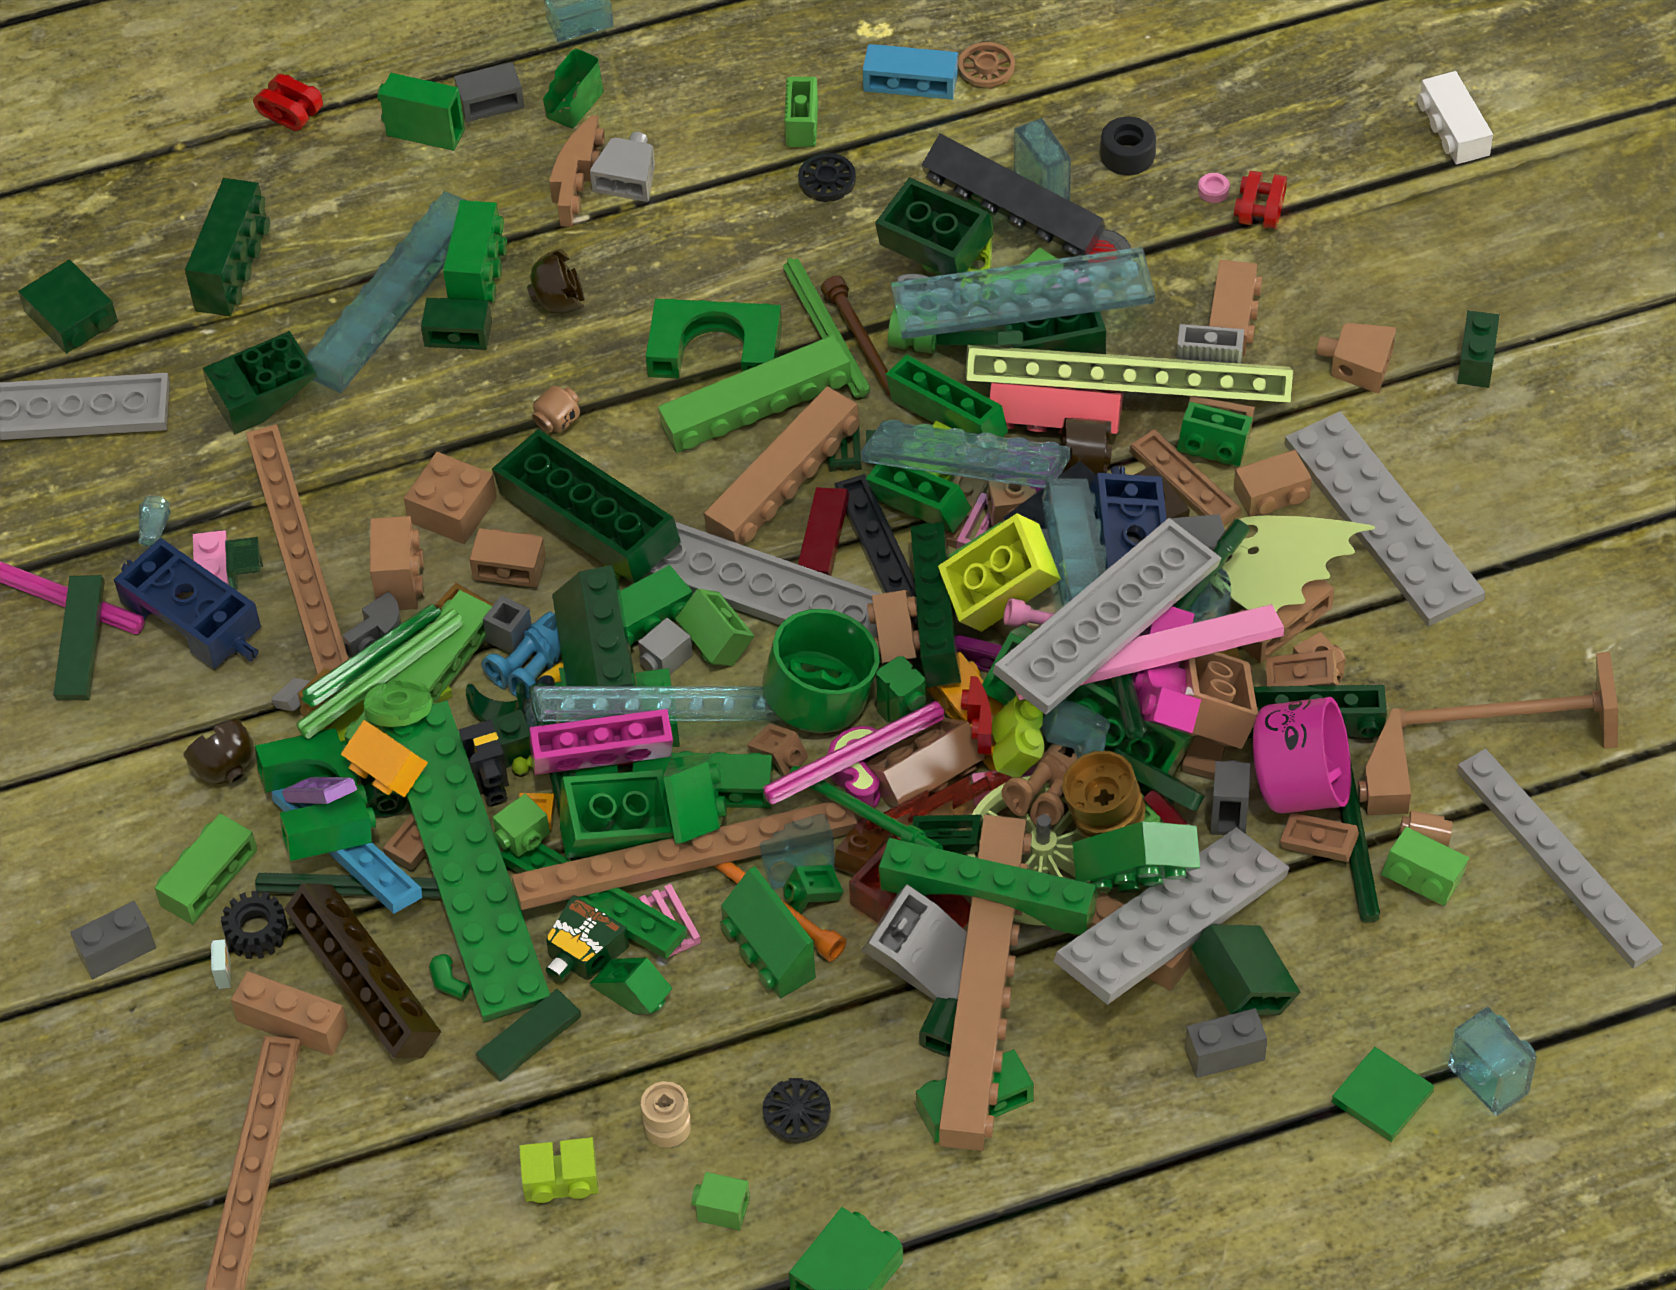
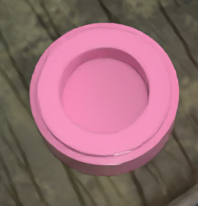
[1198,173,1230,203]

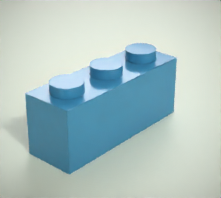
[863,44,958,100]

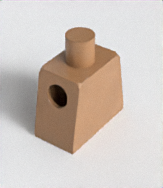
[1316,323,1396,393]

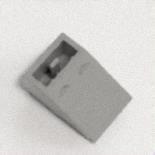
[861,884,967,1000]

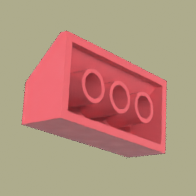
[990,382,1124,438]

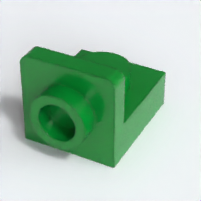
[783,865,844,914]

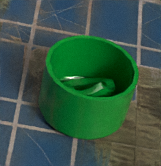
[762,609,880,733]

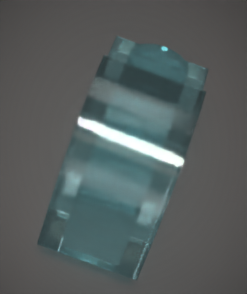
[1041,700,1111,758]

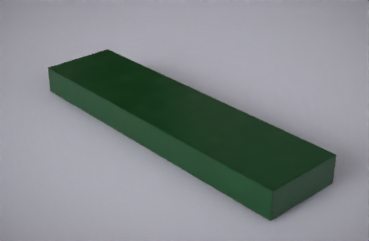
[53,575,105,700]

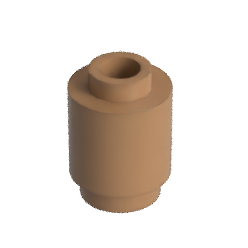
[1399,810,1452,847]

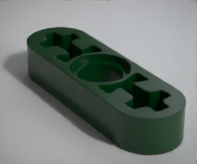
[1114,747,1205,811]

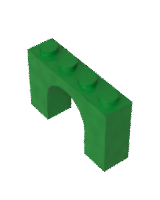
[646,298,782,379]
[255,728,376,861]

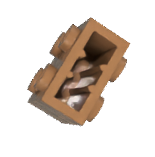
[867,590,921,666]

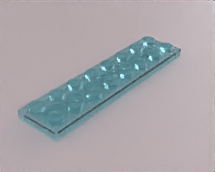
[891,247,1155,339]

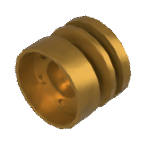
[1062,751,1146,838]

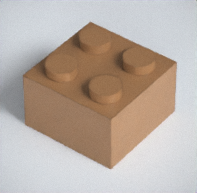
[404,452,497,545]
[370,516,424,610]

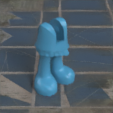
[481,611,561,699]

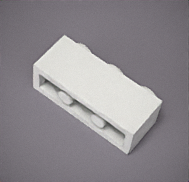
[1417,71,1493,165]

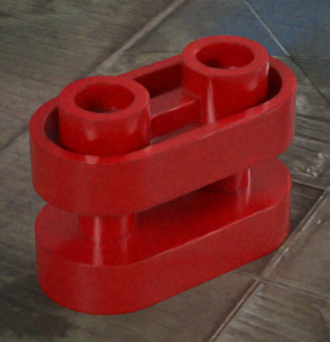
[253,74,323,131]
[1234,170,1287,229]

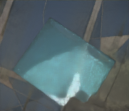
[760,814,836,890]

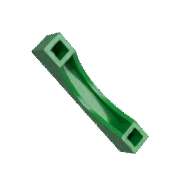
[879,838,1097,936]

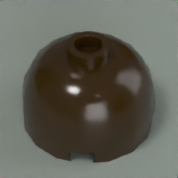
[527,249,585,314]
[183,719,254,784]

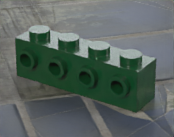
[1248,685,1387,738]

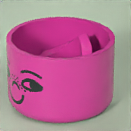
[1253,697,1351,814]

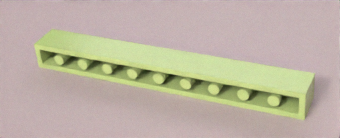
[965,345,1293,402]

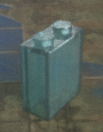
[1014,118,1071,201]

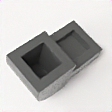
[342,591,402,658]

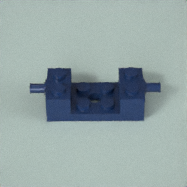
[1086,466,1167,577]
[114,538,261,670]

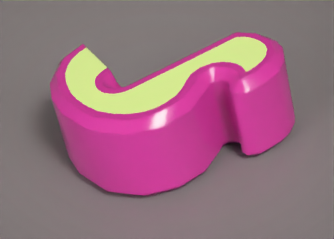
[827,726,881,808]

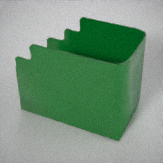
[543,49,604,129]

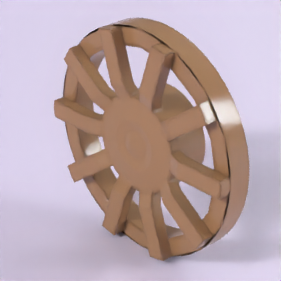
[958,42,1015,89]

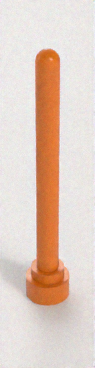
[714,862,847,962]

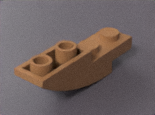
[549,115,605,227]

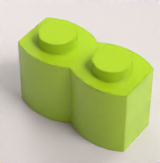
[992,695,1044,778]

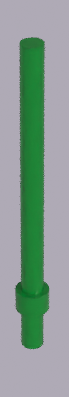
[790,765,943,850]

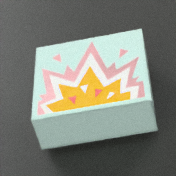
[211,939,231,989]

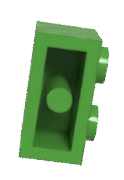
[675,589,755,666]
[1381,827,1470,906]

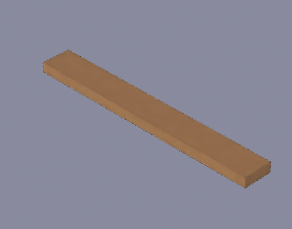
[204,1036,301,1290]

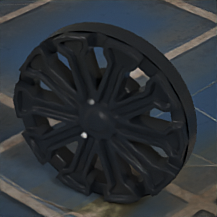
[798,153,856,202]
[763,1078,831,1143]

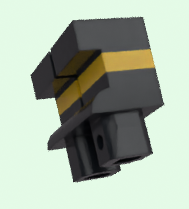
[458,719,509,805]

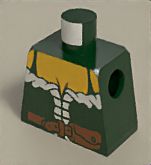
[545,895,630,983]

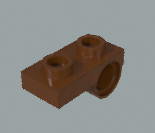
[834,817,895,880]

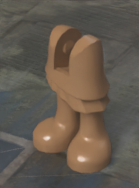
[1001,740,1087,825]

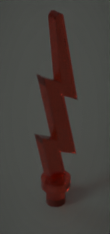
[865,771,1009,830]

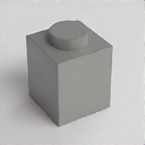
[638,618,693,674]

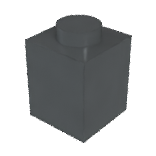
[483,595,532,654]

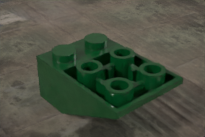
[203,331,317,435]

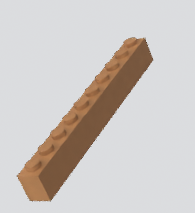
[939,815,1032,1151]

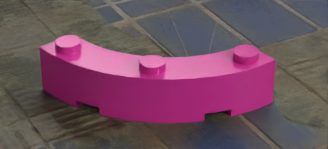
[1132,606,1201,734]

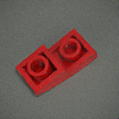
[961,676,992,754]

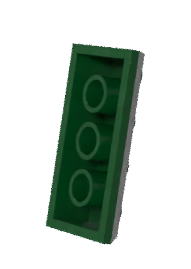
[552,565,639,715]

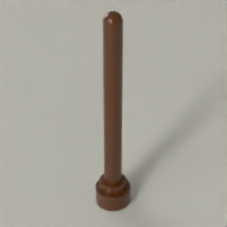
[821,275,891,396]

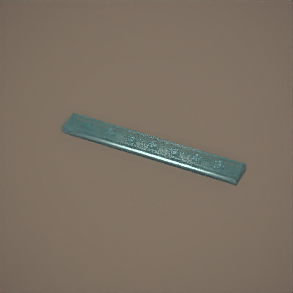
[531,686,783,721]

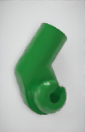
[429,954,470,1000]

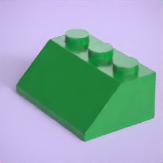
[560,770,674,858]
[720,866,816,999]

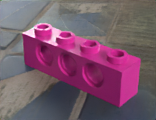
[529,709,673,775]

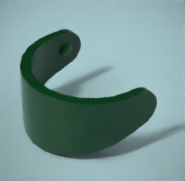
[466,683,527,722]

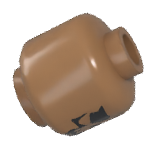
[532,386,580,433]

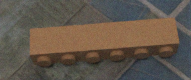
[704,386,860,545]

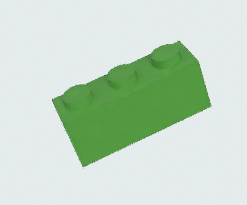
[154,813,258,925]

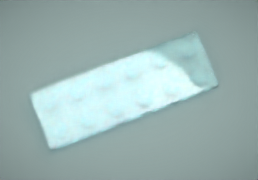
[861,420,1070,489]

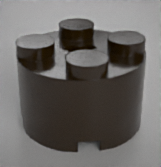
[1059,418,1112,475]

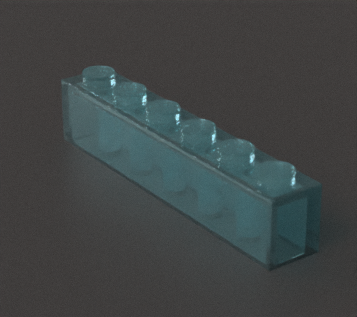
[1042,478,1106,607]

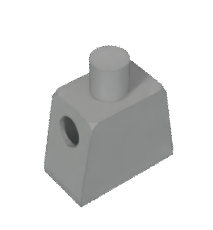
[590,132,655,202]

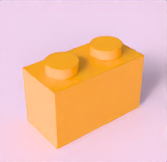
[341,720,428,797]

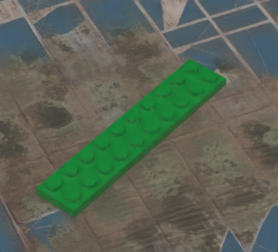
[382,700,550,1022]

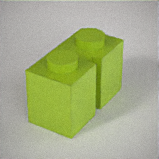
[519,1137,599,1203]

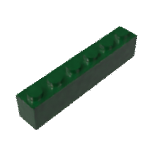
[911,521,961,688]

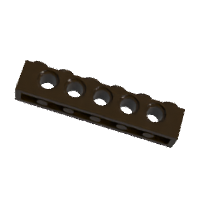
[285,883,441,1058]

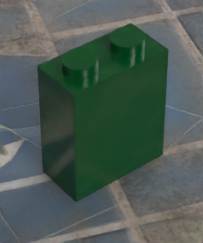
[18,259,118,354]
[1191,924,1301,1015]

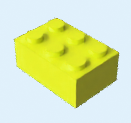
[938,513,1061,632]

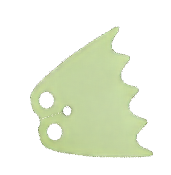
[1212,515,1375,612]

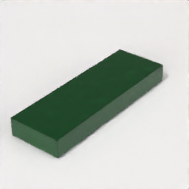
[936,330,1023,345]
[476,989,581,1082]

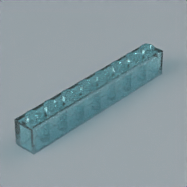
[307,191,465,393]

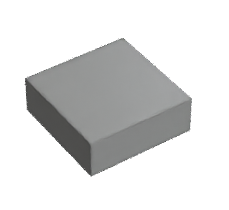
[270,678,310,711]

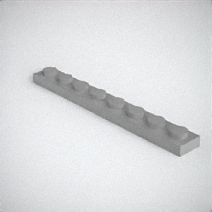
[1457,748,1663,969]

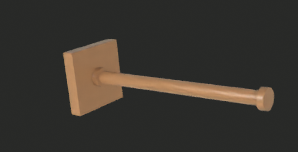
[1399,652,1618,748]

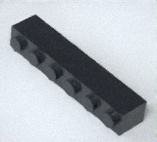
[921,133,1106,259]

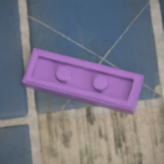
[282,777,357,804]

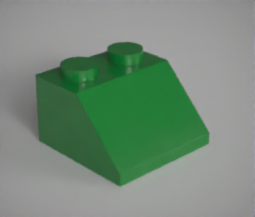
[663,753,727,844]

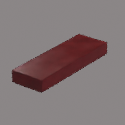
[798,487,850,576]

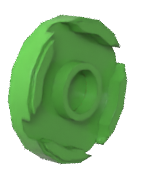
[363,679,432,727]

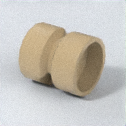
[640,1081,691,1148]

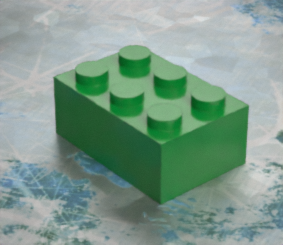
[443,200,507,304]
[1072,821,1200,893]

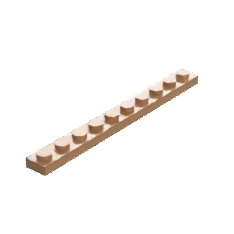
[246,424,348,675]
[512,801,857,910]

